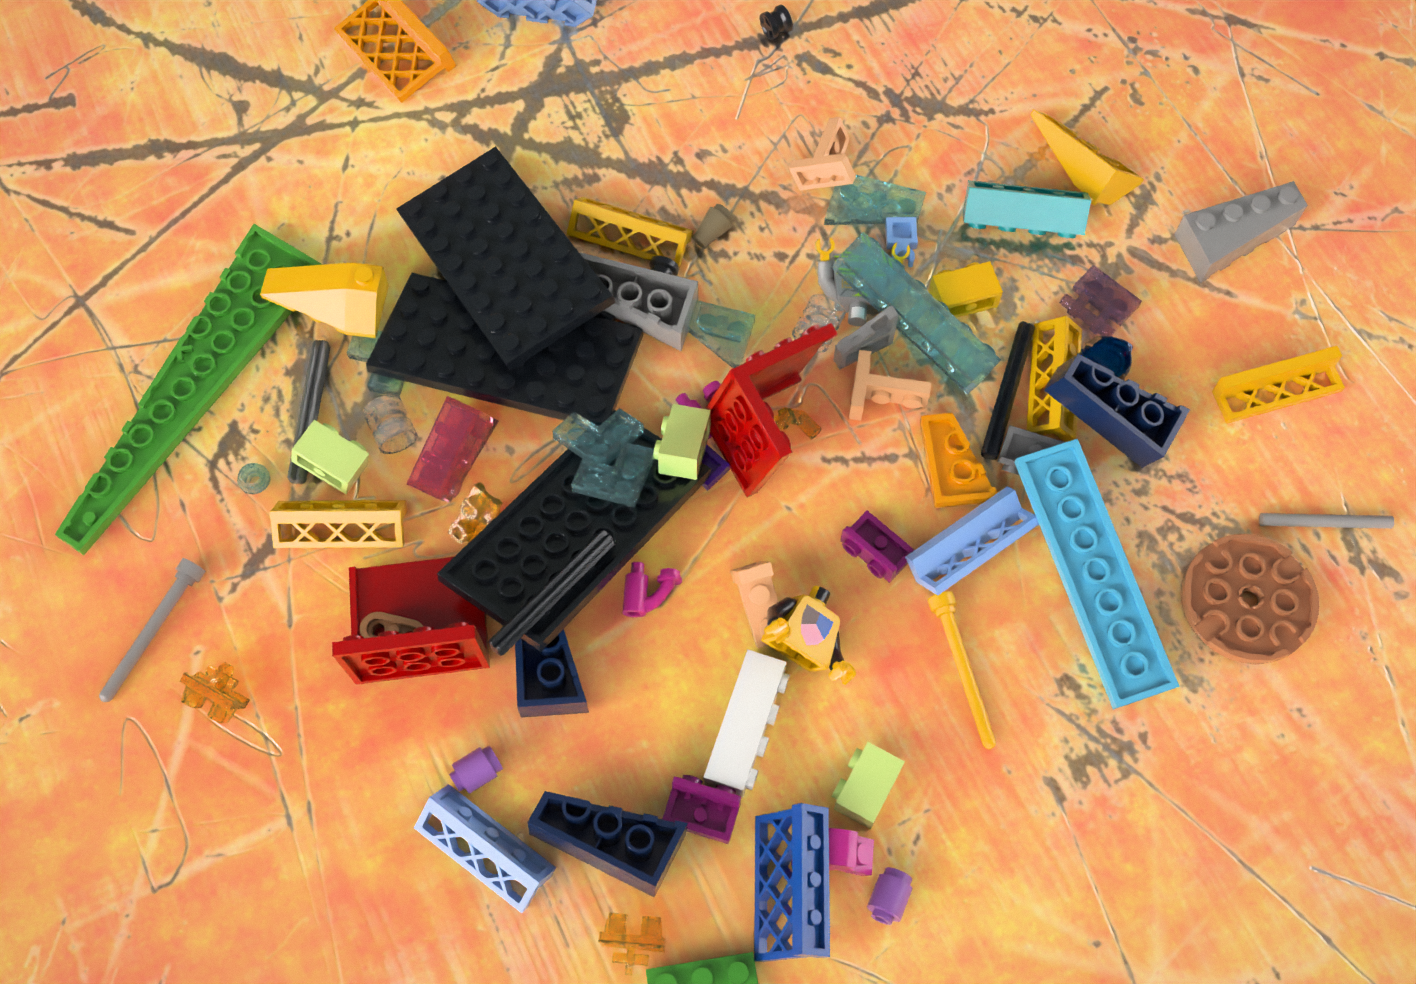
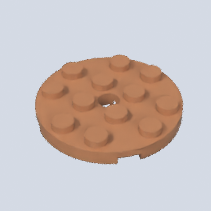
[1181,534,1319,664]

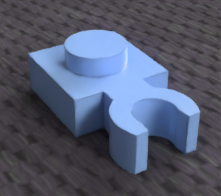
[885,217,918,267]

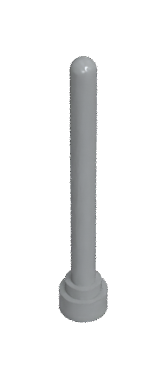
[99,558,206,702]

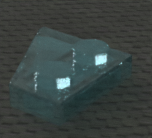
[688,300,756,368]

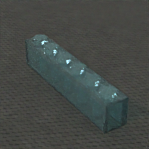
[831,232,1001,394]

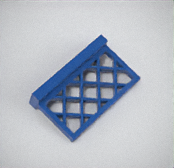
[754,803,830,962]

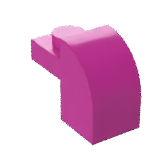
[791,828,874,876]

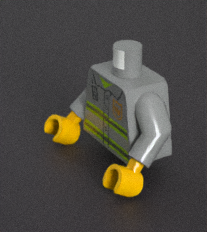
[815,237,910,326]

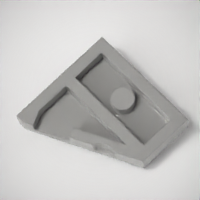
[833,305,899,370]

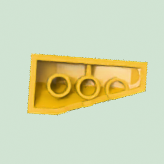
[1030,109,1144,206]
[260,262,389,338]

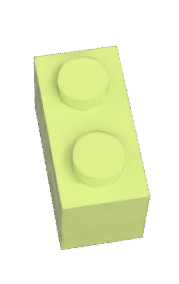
[653,404,711,480]
[291,420,369,494]
[831,742,905,829]

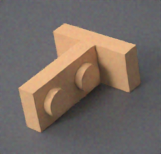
[789,117,856,191]
[849,350,931,421]
[730,561,779,648]

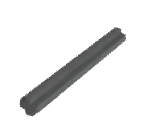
[287,340,331,484]

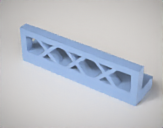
[905,486,1039,596]
[414,784,556,913]

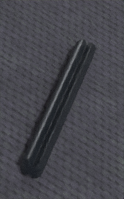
[981,321,1035,460]
[488,530,614,656]

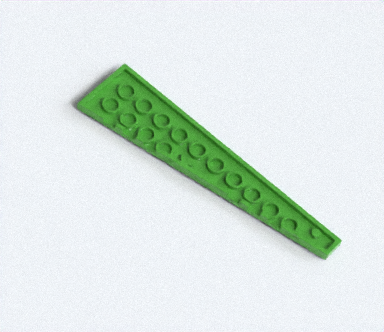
[55,224,323,555]

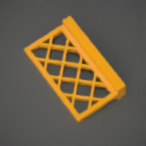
[334,0,457,103]

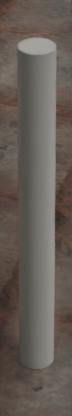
[1259,513,1394,529]

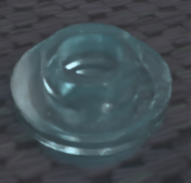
[237,463,270,494]

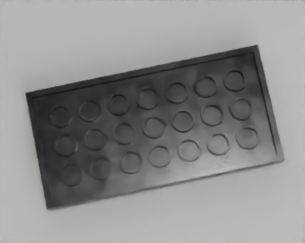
[396,146,616,371]
[366,273,643,431]
[437,410,711,652]

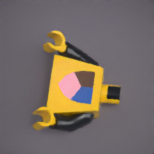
[761,586,856,685]

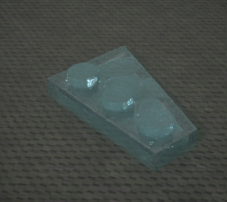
[824,174,926,225]

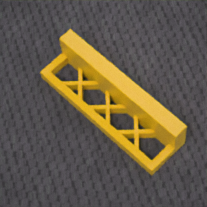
[566,197,694,268]
[1027,315,1082,442]
[1211,346,1345,424]
[270,500,407,548]

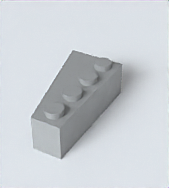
[1174,181,1308,283]
[580,252,698,351]

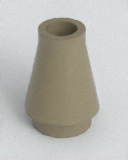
[692,204,735,249]

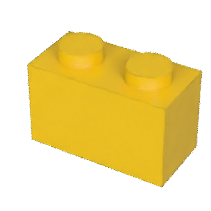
[929,261,1003,322]

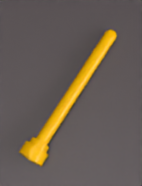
[928,591,996,749]

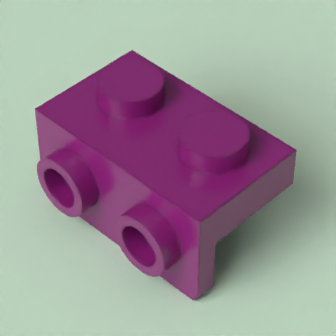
[840,510,914,583]
[662,775,741,844]

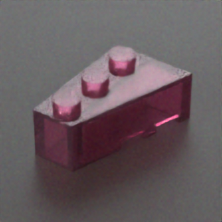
[407,396,499,503]

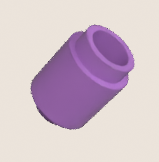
[449,745,503,794]
[867,867,913,925]

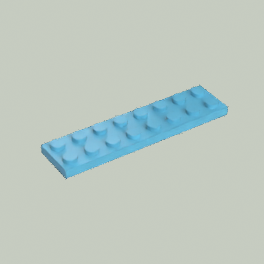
[1014,438,1180,710]

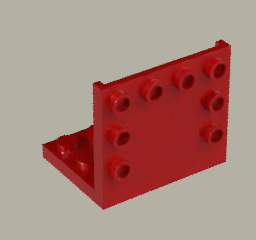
[705,323,838,498]
[332,557,490,685]

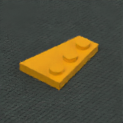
[920,413,998,508]

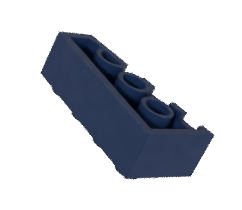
[1044,354,1190,468]
[515,629,589,718]
[528,791,688,898]

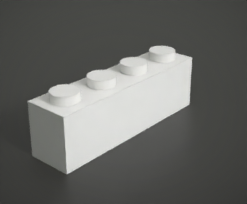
[703,649,790,798]

